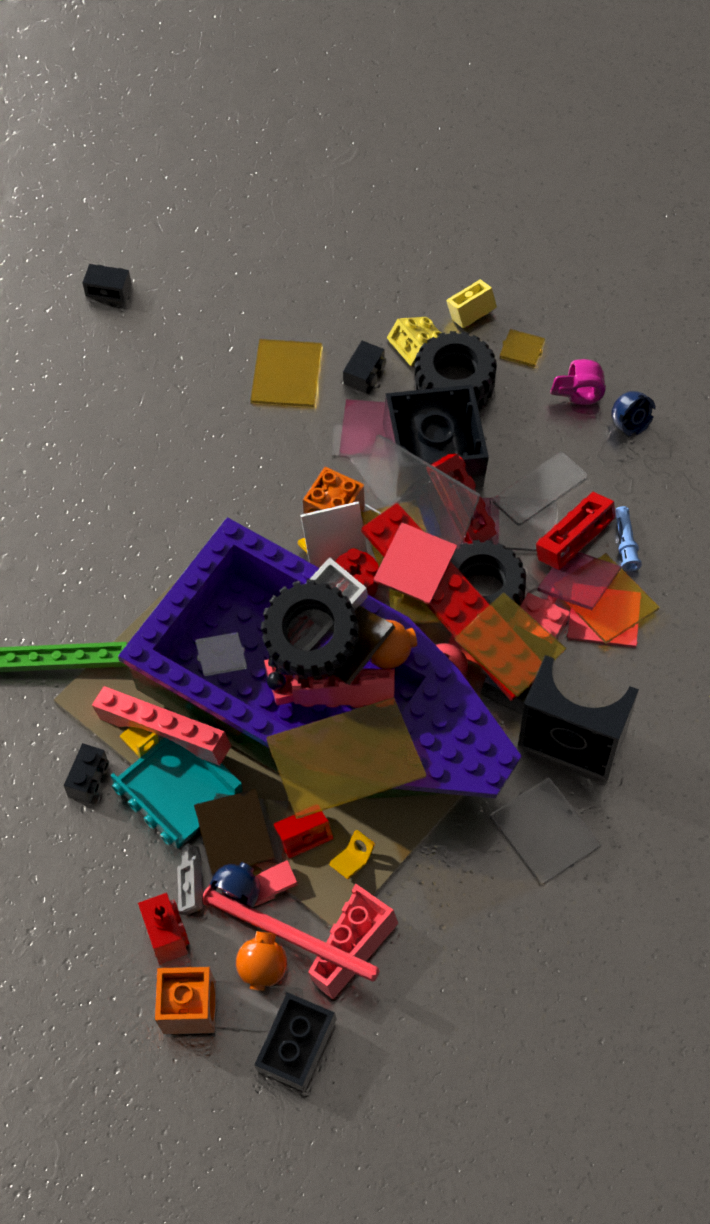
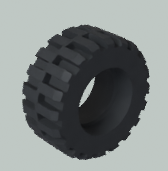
[414,331,497,408]
[451,540,526,623]
[261,580,359,680]

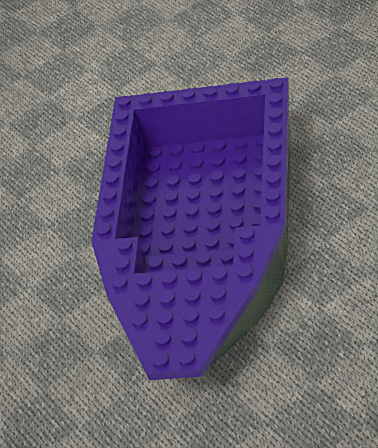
[118,517,521,799]

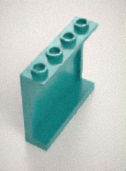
[111,738,243,850]

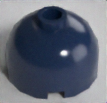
[611,391,656,436]
[209,862,260,908]

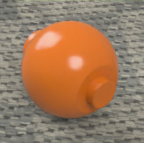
[369,620,417,669]
[236,931,287,991]

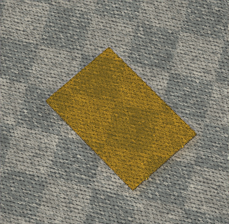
[266,697,427,819]

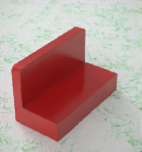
[274,805,334,859]

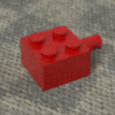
[138,892,190,965]

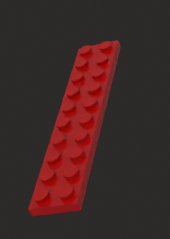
[361,503,542,701]

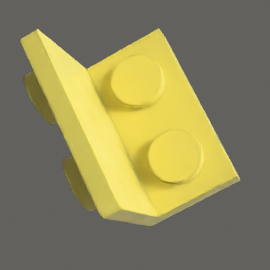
[387,317,442,366]

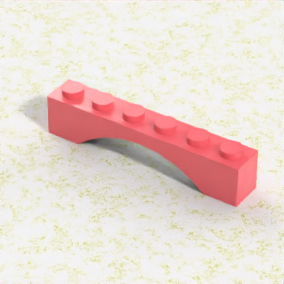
[92,686,231,766]

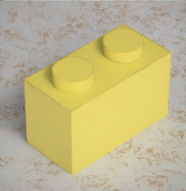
[446,279,497,328]

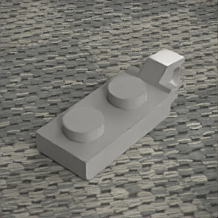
[177,844,203,916]

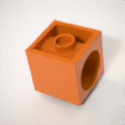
[303,467,365,514]
[155,967,216,1034]

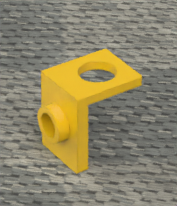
[120,727,159,758]
[329,830,376,879]

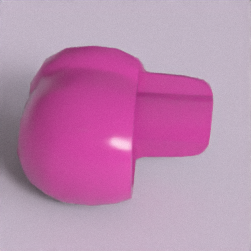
[550,359,606,405]

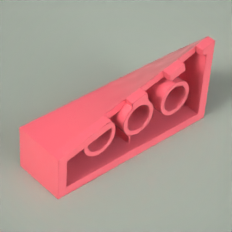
[292,668,395,708]
[308,884,398,999]

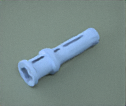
[615,506,642,572]

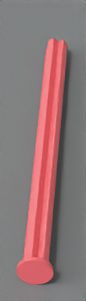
[202,886,380,982]

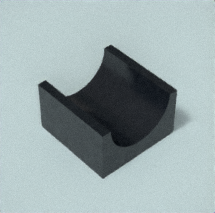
[383,385,489,496]
[518,655,639,780]

